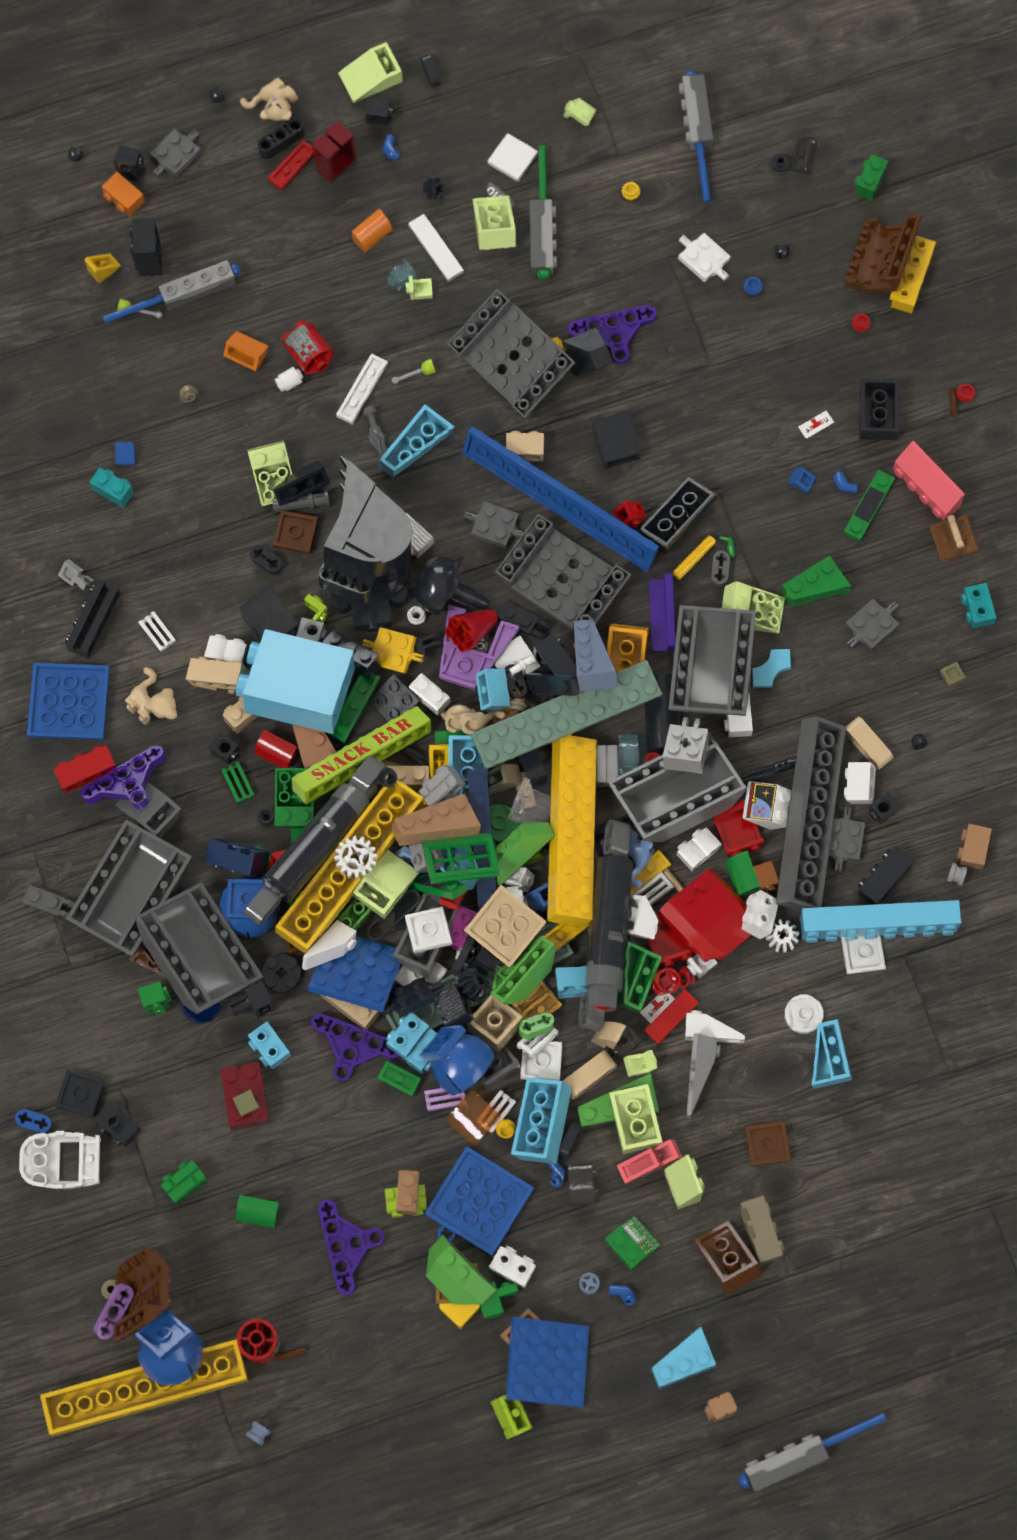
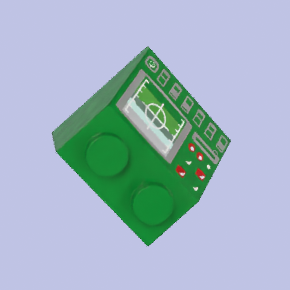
[605,1215,661,1272]

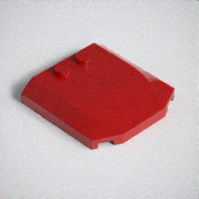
[657,868,751,962]

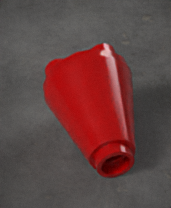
[445,609,498,652]

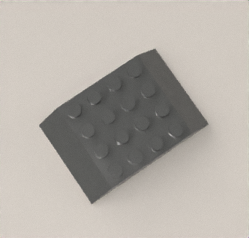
[669,605,756,716]
[608,732,747,842]
[66,820,192,957]
[135,882,263,1014]

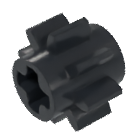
[422,177,445,200]

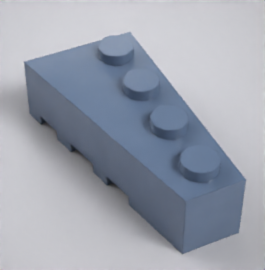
[574,619,618,692]

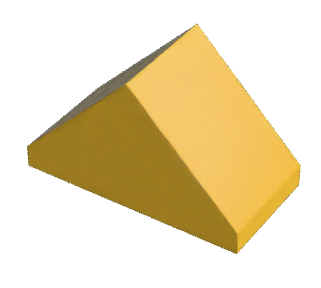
[85,253,121,283]
[429,744,449,779]
[439,1303,480,1330]

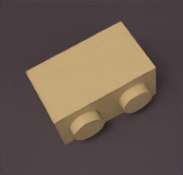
[506,431,544,461]

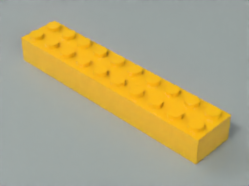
[547,735,597,927]
[275,779,423,954]
[40,1339,249,1437]

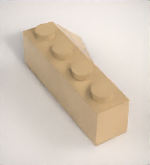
[376,760,429,791]

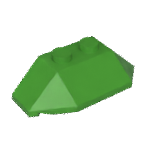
[495,821,555,886]
[491,935,556,1005]
[426,1235,497,1305]

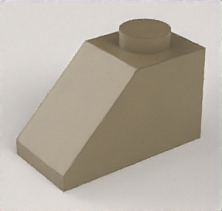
[488,764,523,795]

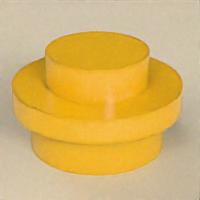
[622,182,640,200]
[496,1119,516,1139]

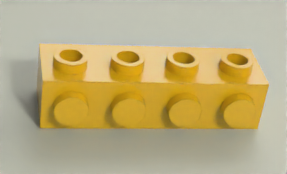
[889,236,936,314]

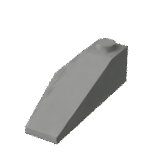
[686,1033,720,1118]

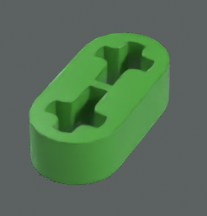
[519,1013,554,1039]

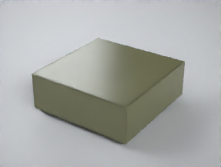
[939,662,966,688]
[232,1090,259,1117]

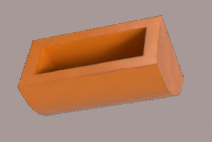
[352,209,392,253]
[223,331,269,371]

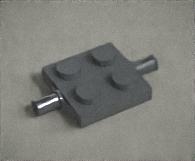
[150,129,201,178]
[464,501,524,548]
[845,599,899,651]
[828,807,865,872]

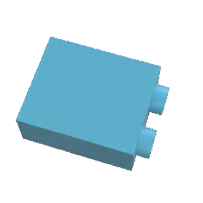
[236,629,355,734]

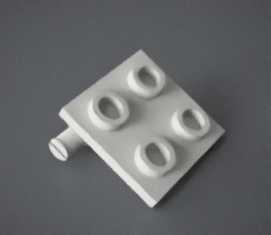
[494,636,541,680]

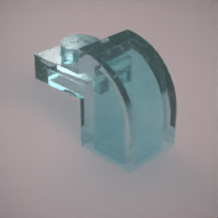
[618,734,639,776]

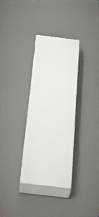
[409,214,464,282]
[336,353,388,425]

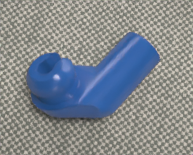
[383,135,400,160]
[547,1161,565,1187]
[609,1285,636,1306]

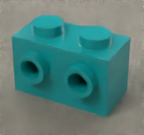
[89,467,134,508]
[961,583,996,629]

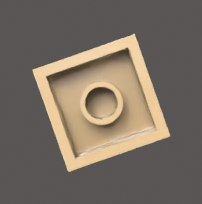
[467,995,523,1053]

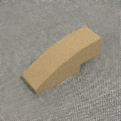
[591,1022,626,1049]

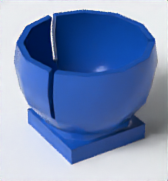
[219,876,282,939]
[419,1025,494,1096]
[135,1309,203,1385]

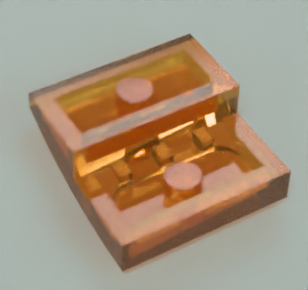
[930,515,979,561]
[446,1090,501,1147]

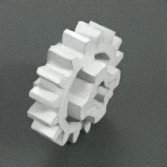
[334,836,377,879]

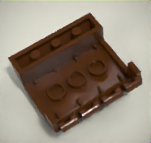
[844,214,923,293]
[113,1246,171,1344]

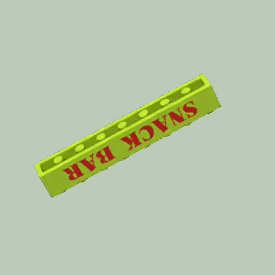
[292,706,431,804]

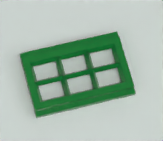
[422,833,500,884]

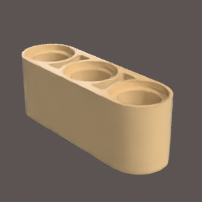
[845,716,894,770]
[563,1050,618,1100]

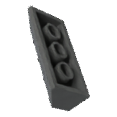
[393,892,461,979]

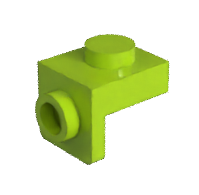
[304,594,328,623]

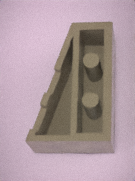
[739,1195,785,1265]

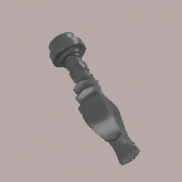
[363,406,389,459]

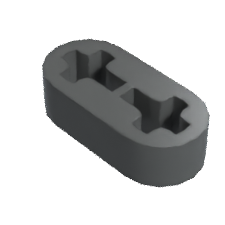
[711,551,730,587]

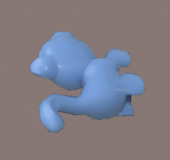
[600,829,655,888]

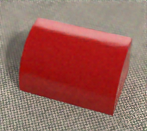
[254,730,299,768]

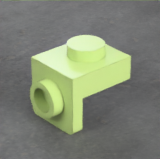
[564,98,596,126]
[406,276,433,300]
[623,1050,657,1077]

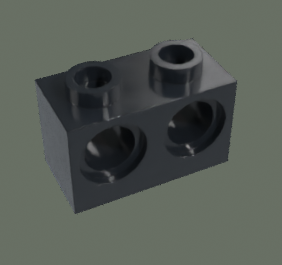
[114,145,146,182]

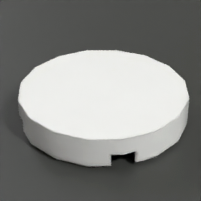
[785,995,824,1034]

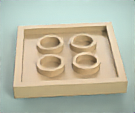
[464,885,547,968]

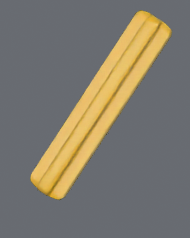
[672,535,716,580]

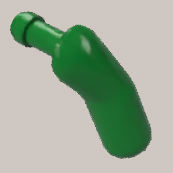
[720,535,736,558]

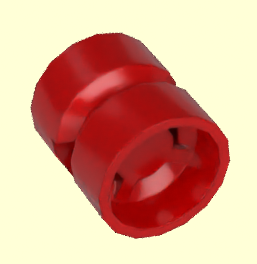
[649,968,681,996]

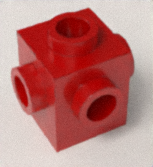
[613,500,647,529]

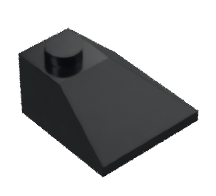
[562,328,613,376]

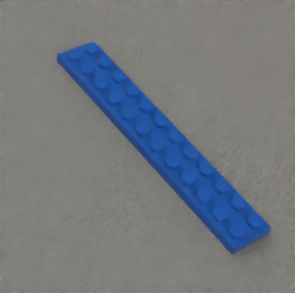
[463,427,659,572]

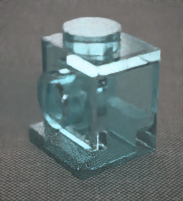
[387,258,416,291]

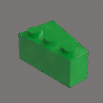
[781,556,851,607]
[617,941,662,1011]

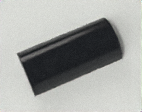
[639,477,717,553]
[644,674,683,754]

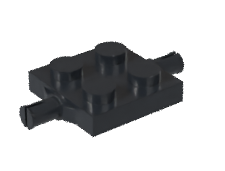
[383,977,444,1018]

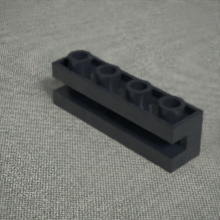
[65,579,121,659]

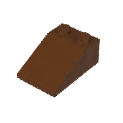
[694,1221,761,1295]

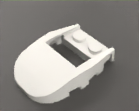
[19,1131,101,1189]

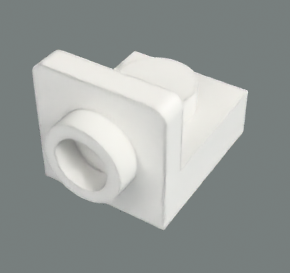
[504,867,535,893]
[687,955,717,978]

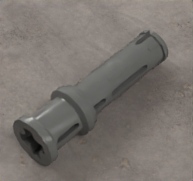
[272,490,330,513]

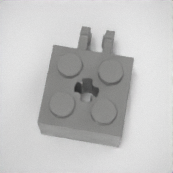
[663,717,709,774]

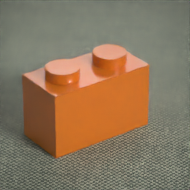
[102,172,145,216]

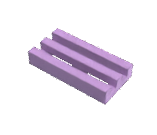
[424,1088,466,1111]

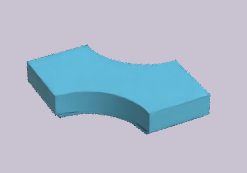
[752,649,791,688]

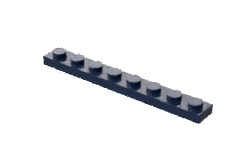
[467,769,496,911]

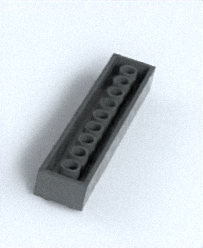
[776,716,846,912]

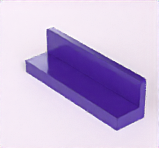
[649,574,676,652]

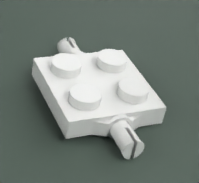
[678,233,730,282]

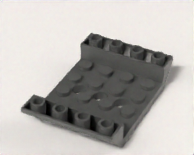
[447,289,575,418]
[495,514,631,631]

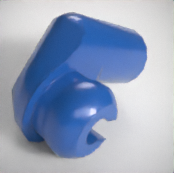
[833,471,858,493]

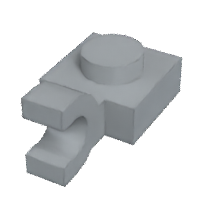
[58,559,94,590]

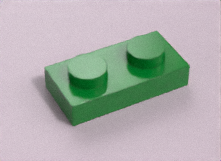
[377,1061,421,1097]

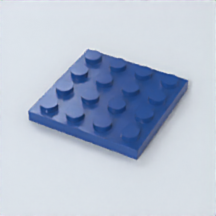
[27,663,110,740]
[308,936,401,1013]
[424,1146,534,1256]
[506,1317,589,1408]

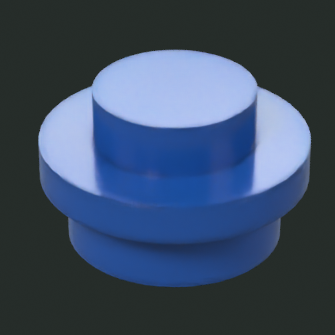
[744,277,762,295]

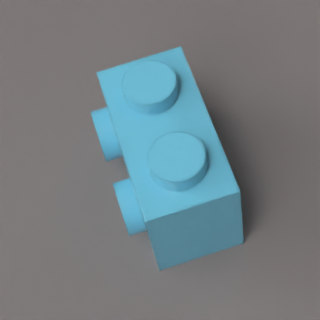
[476,669,510,711]
[386,1013,429,1060]
[248,1022,291,1070]
[406,1028,437,1074]

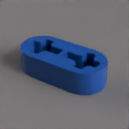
[15,1109,53,1134]

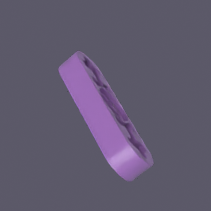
[94,1283,133,1339]

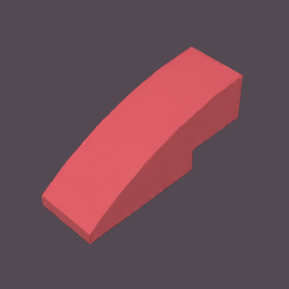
[617,1139,683,1184]

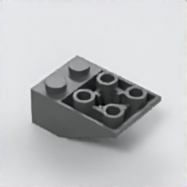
[115,782,184,839]

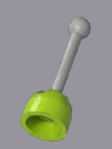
[117,299,162,318]
[392,359,436,384]

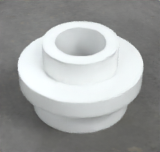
[407,606,426,625]

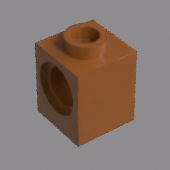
[753,861,779,893]

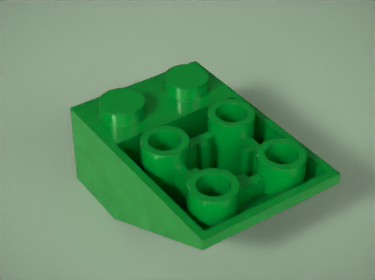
[275,768,315,828]

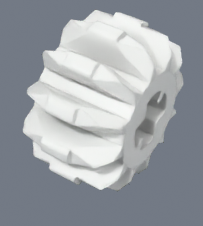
[766,919,799,953]

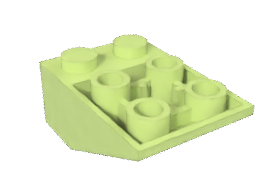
[338,42,403,103]
[247,441,292,506]
[722,581,785,634]
[352,850,419,919]
[664,1155,705,1209]

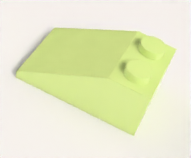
[473,196,516,250]
[609,1084,662,1154]

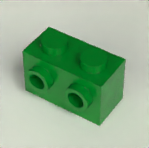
[854,154,888,201]
[138,981,172,1015]

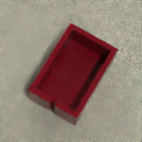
[312,121,357,183]
[220,1062,270,1130]

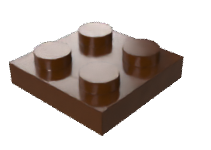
[273,510,318,554]
[745,1121,791,1167]

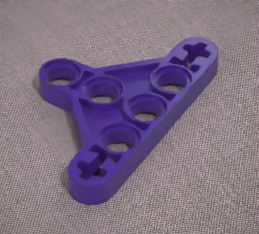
[568,305,656,365]
[81,745,166,809]
[311,1014,400,1082]
[318,1199,385,1296]

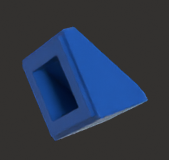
[115,442,135,465]
[788,467,816,493]

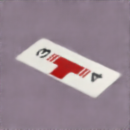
[798,411,834,439]
[640,994,675,1023]

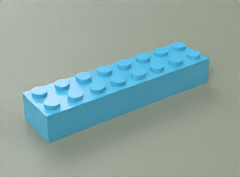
[800,900,961,943]

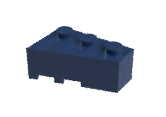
[206,838,270,877]

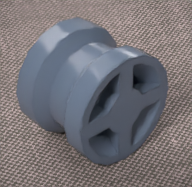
[579,1273,599,1295]
[245,1421,271,1446]

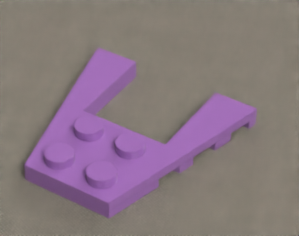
[439,604,520,690]

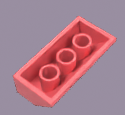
[893,441,965,521]

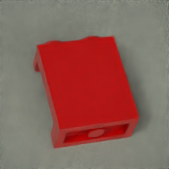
[712,800,764,858]
[647,915,695,969]

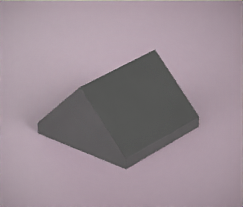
[479,1046,520,1090]

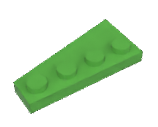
[577,1073,659,1127]

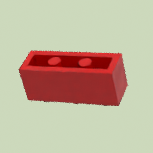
[54,745,117,794]

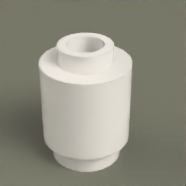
[274,367,303,392]

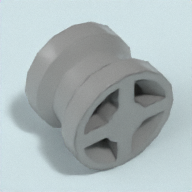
[947,863,968,886]

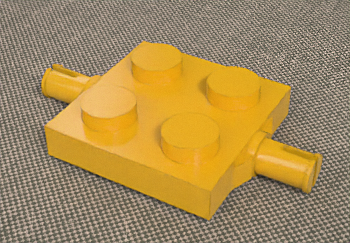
[362,627,424,674]

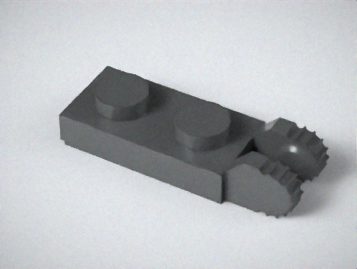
[22,885,75,918]

